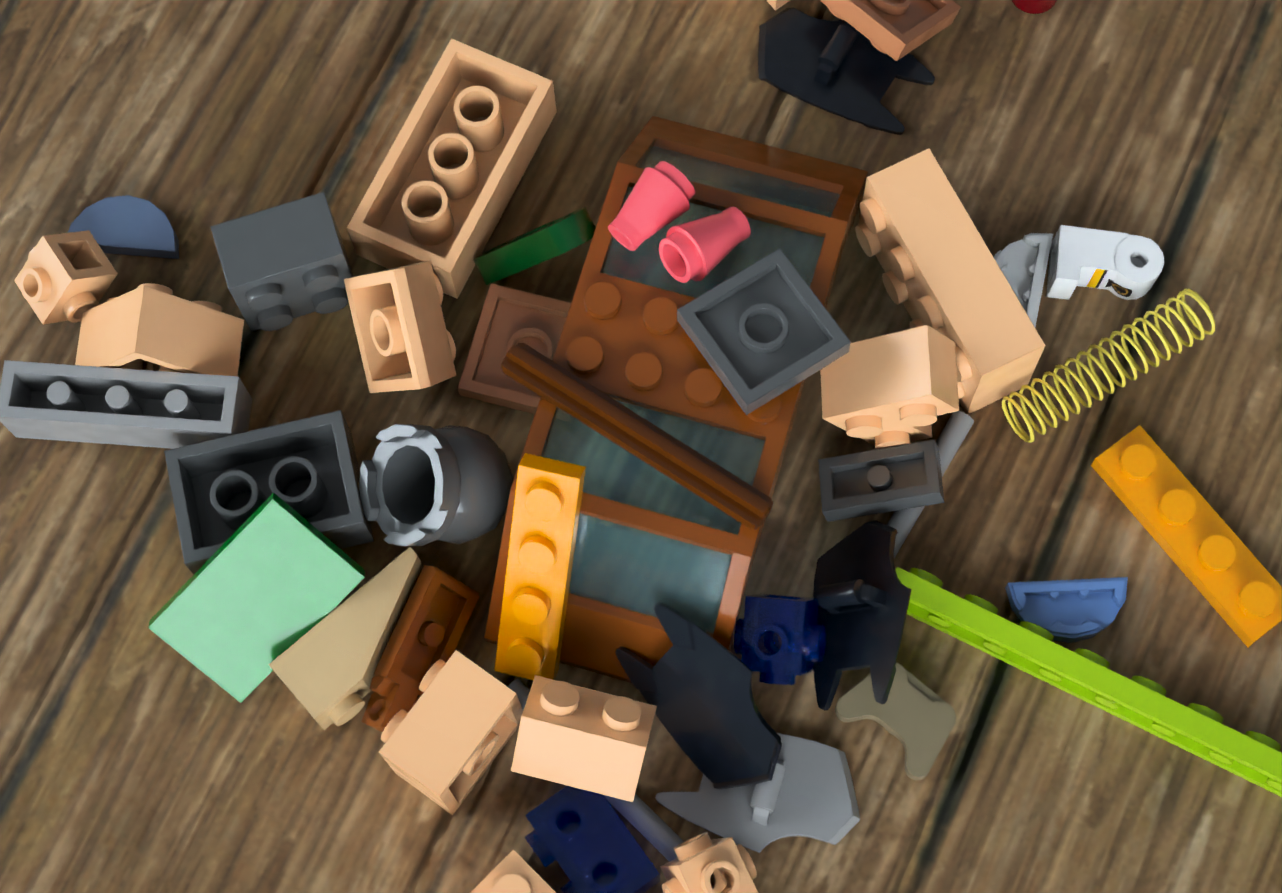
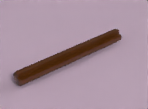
[501,343,773,530]

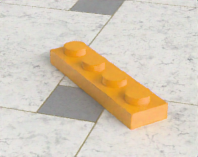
[1091,425,1282,647]
[494,453,586,680]

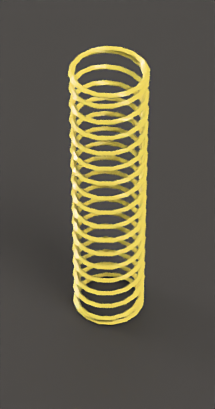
[1002,289,1215,443]

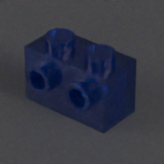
[524,786,660,893]

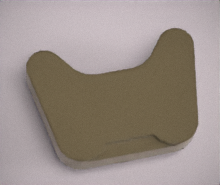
[835,662,956,780]

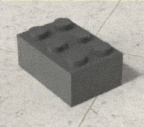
[164,410,374,574]

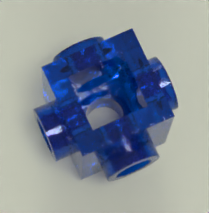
[734,593,826,685]

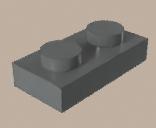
[818,440,945,522]

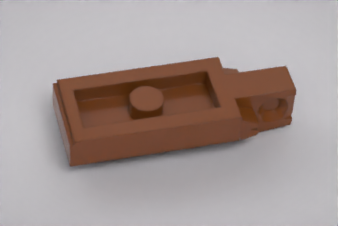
[361,565,479,732]

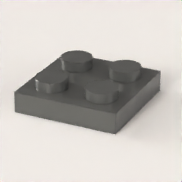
[677,248,851,415]

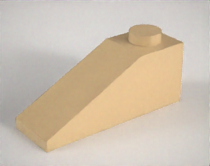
[269,547,423,730]

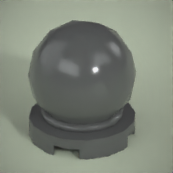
[359,424,514,546]

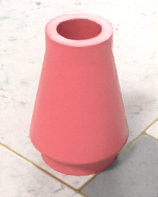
[608,161,695,251]
[659,206,751,283]

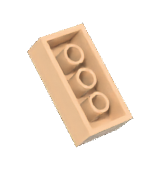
[347,38,557,299]
[855,148,1046,415]

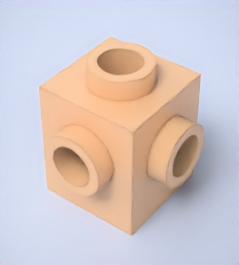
[14,230,118,325]
[660,832,758,893]

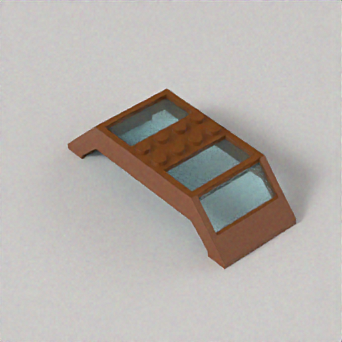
[484,116,868,683]

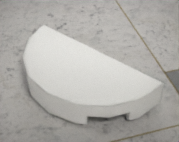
[994,233,1053,327]

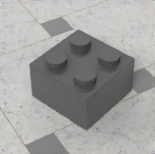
[210,192,354,332]

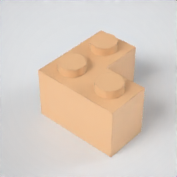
[75,283,244,376]
[820,325,959,449]

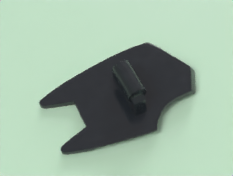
[758,7,935,135]
[812,520,911,711]
[615,602,782,789]

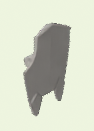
[655,733,861,853]

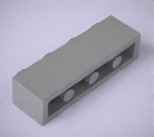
[0,360,252,449]

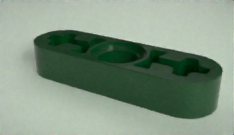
[473,207,596,285]

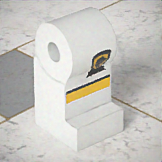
[1046,225,1164,300]

